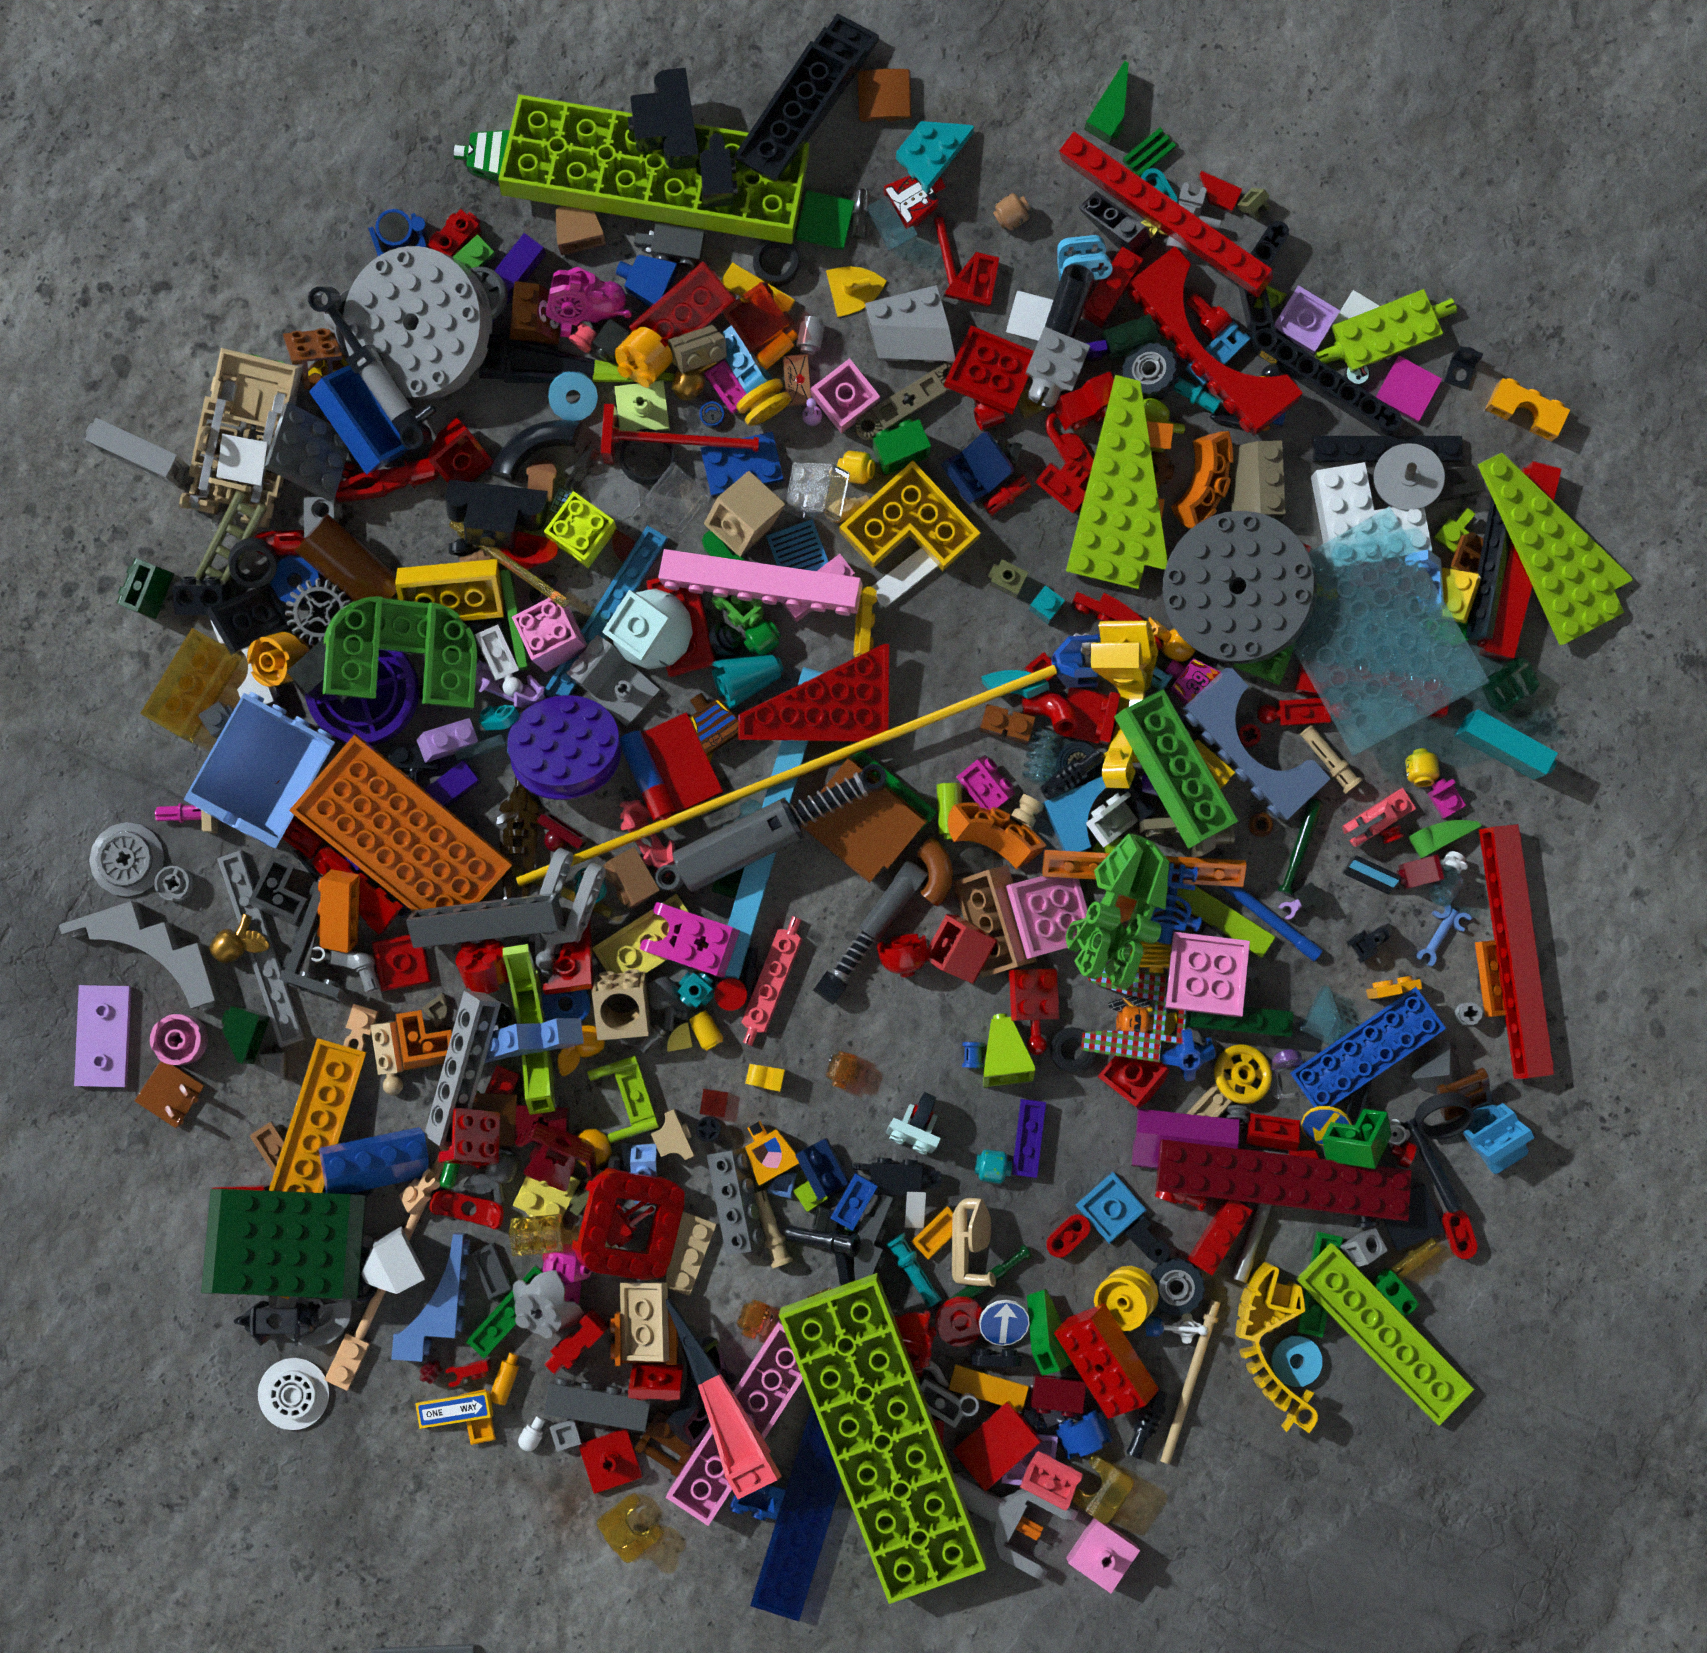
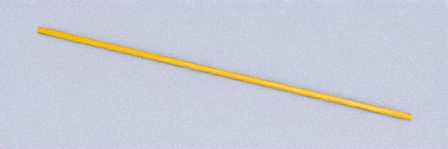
[516,665,1057,887]

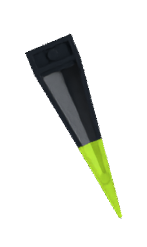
[479,334,675,383]

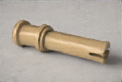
[1299,725,1363,794]
[754,1190,793,1268]

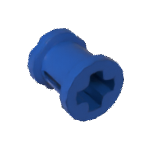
[962,1042,985,1068]

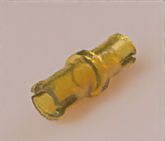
[1391,1238,1441,1281]

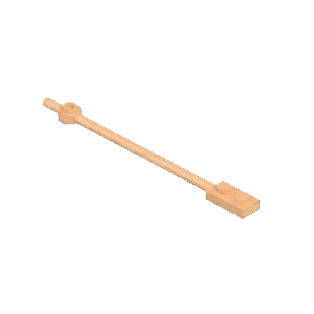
[324,1145,449,1391]

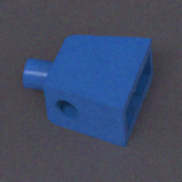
[616,255,678,307]

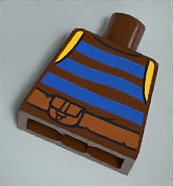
[689,693,738,756]

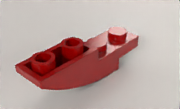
[1071,592,1162,652]

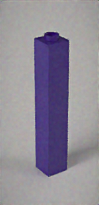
[492,233,546,323]
[343,760,481,872]

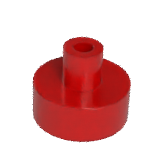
[1390,1141,1417,1168]

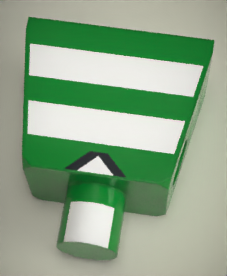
[454,130,510,182]

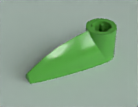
[1408,820,1482,859]

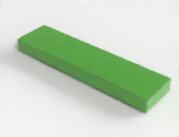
[500,569,530,671]

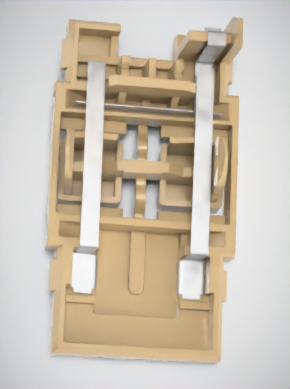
[179,348,302,528]

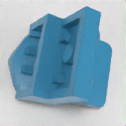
[1463,1103,1534,1174]

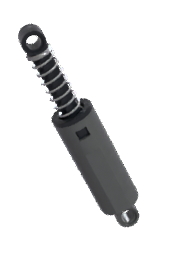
[655,764,888,892]

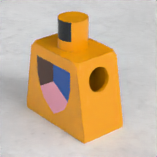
[745,1121,799,1185]

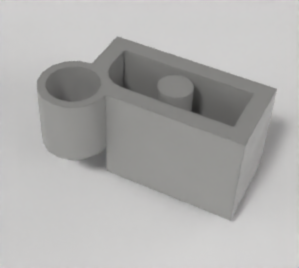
[919,1375,979,1428]

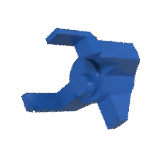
[1052,634,1101,688]
[1160,1029,1215,1081]

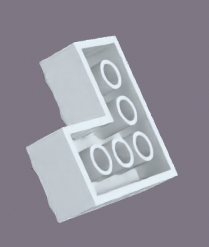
[1311,462,1432,573]

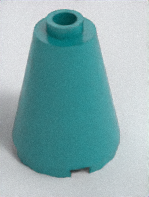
[711,655,783,709]

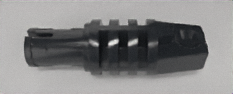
[1039,749,1105,800]
[1126,1389,1167,1460]

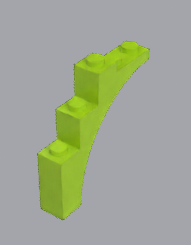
[503,944,555,1115]

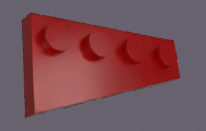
[312,845,403,935]

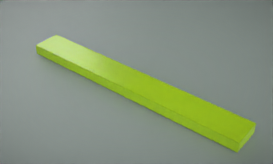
[1092,837,1275,958]

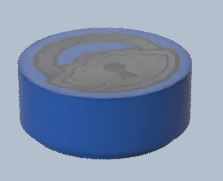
[699,401,724,428]

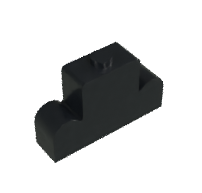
[627,67,699,170]
[445,479,549,549]

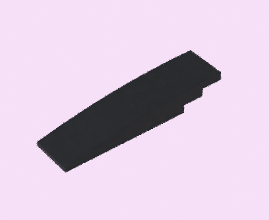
[733,13,879,182]

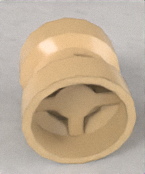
[1011,794,1044,828]

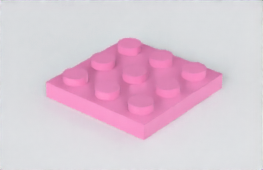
[1006,876,1087,959]
[1165,932,1250,1017]

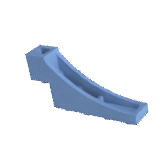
[485,1018,584,1063]
[391,1233,470,1362]

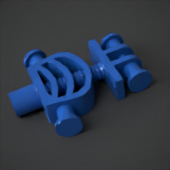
[1150,863,1202,944]

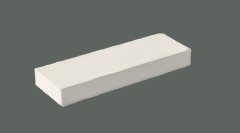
[872,548,938,608]

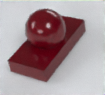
[537,812,588,853]

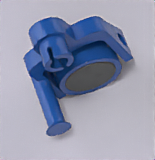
[368,209,427,256]

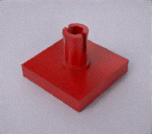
[578,1428,643,1494]

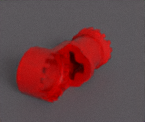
[1155,1191,1208,1212]

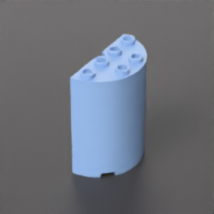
[183,692,335,848]

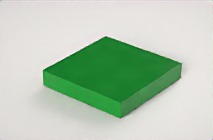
[796,191,855,250]

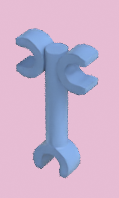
[1416,899,1472,967]

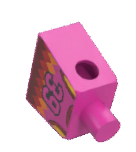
[1165,659,1221,706]

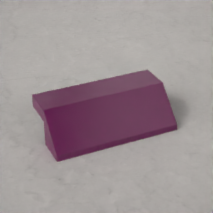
[1132,1109,1239,1169]

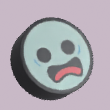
[1344,366,1370,386]

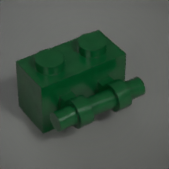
[116,558,175,619]

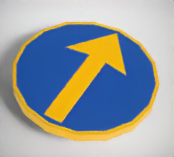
[1301,1106,1352,1146]

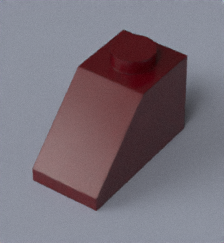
[1396,855,1444,889]

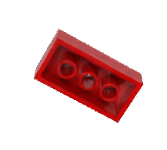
[1054,1303,1159,1419]

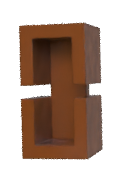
[979,704,1035,745]

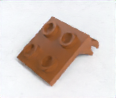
[283,328,342,389]
[134,1061,205,1128]

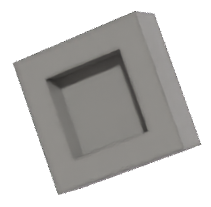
[550,1419,582,1452]

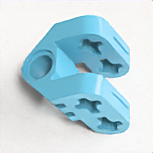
[1057,235,1113,281]

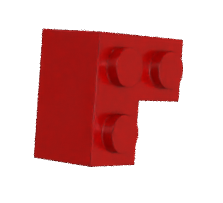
[1054,372,1114,431]

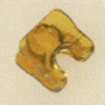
[1071,1454,1134,1524]
[597,1492,664,1563]

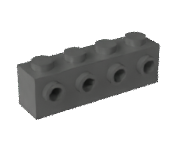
[707,1147,765,1256]
[544,1377,652,1432]

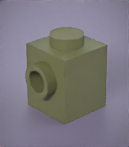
[988,559,1029,598]

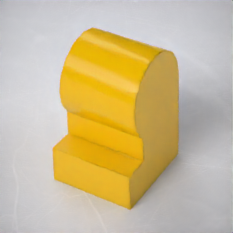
[745,1064,785,1092]

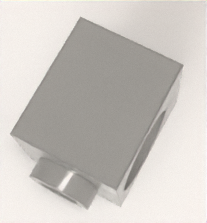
[1340,1228,1388,1267]

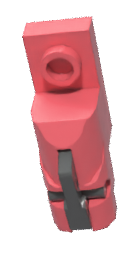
[1342,788,1416,847]

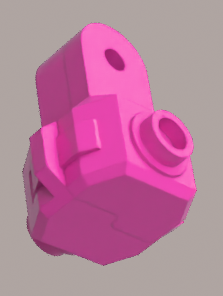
[542,1243,592,1304]

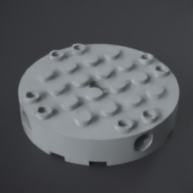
[343,246,492,400]

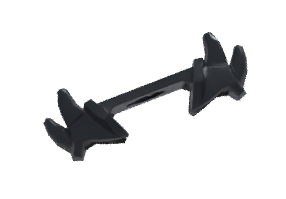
[234,1301,319,1346]

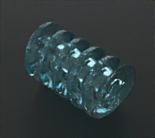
[1021,729,1062,783]

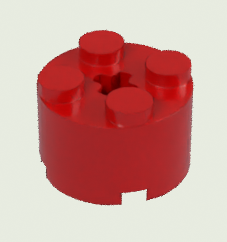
[455,938,509,994]

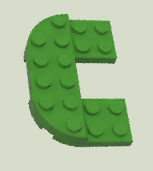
[323,596,477,708]

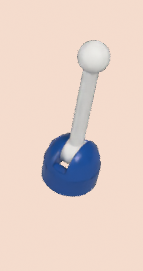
[1146,1316,1208,1337]

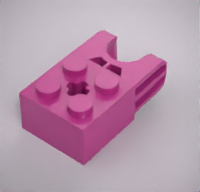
[640,902,740,978]

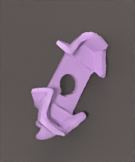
[475,659,546,709]

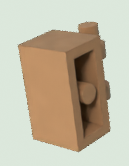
[603,847,659,909]

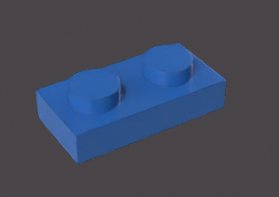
[830,1173,878,1231]

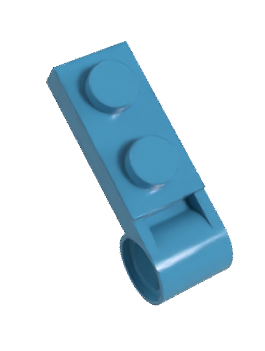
[721,324,773,394]

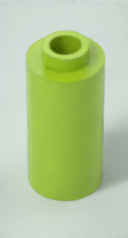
[936,783,962,840]

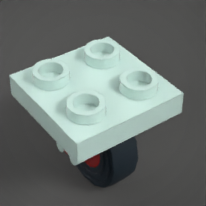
[885,1092,940,1155]

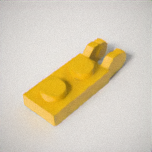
[853,586,877,657]

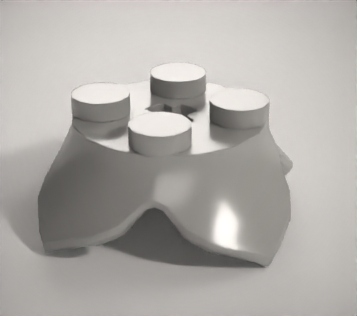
[513,1270,585,1338]

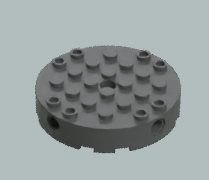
[1163,511,1317,664]

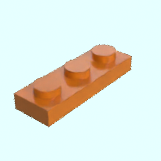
[1475,940,1506,1017]

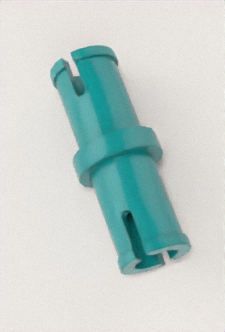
[1173,376,1222,414]

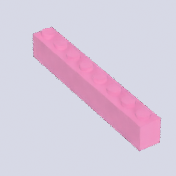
[658,549,863,616]

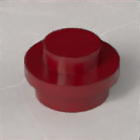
[419,1360,443,1384]

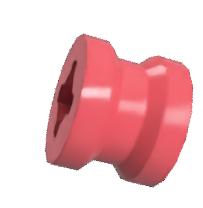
[568,323,598,353]

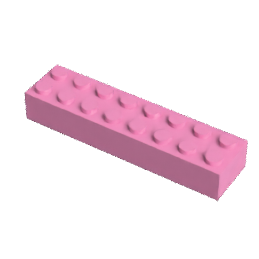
[665,1319,803,1526]

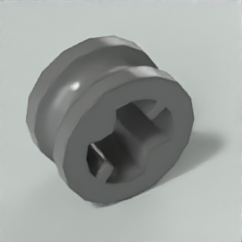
[1227,1105,1250,1125]

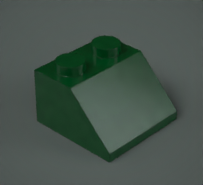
[221,1006,270,1064]

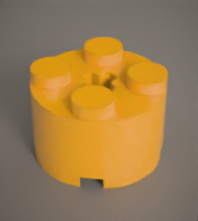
[615,327,673,388]
[247,632,308,687]

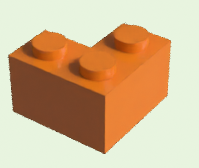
[396,1010,452,1070]

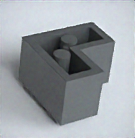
[248,855,307,926]

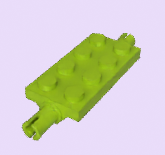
[1314,289,1457,372]

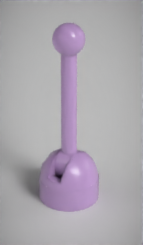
[802,398,822,426]

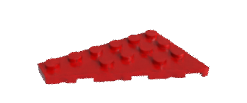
[738,644,889,742]

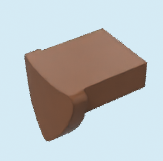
[526,460,557,501]

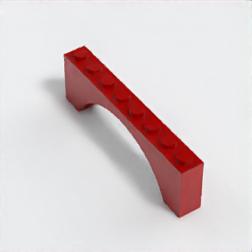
[1127,246,1303,436]

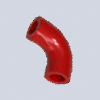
[1021,691,1078,735]

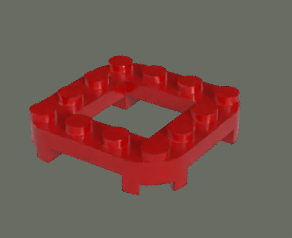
[572,1168,685,1280]

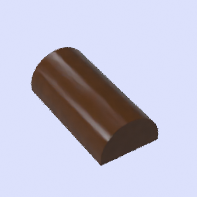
[294,513,397,602]

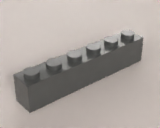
[406,893,564,949]

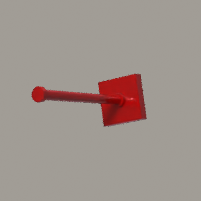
[601,404,759,465]

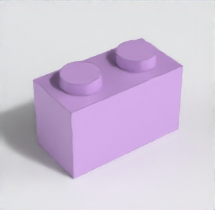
[417,718,478,763]

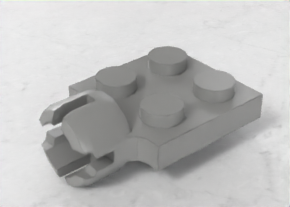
[1025,327,1090,407]

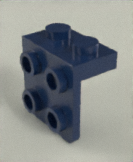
[941,432,1014,504]

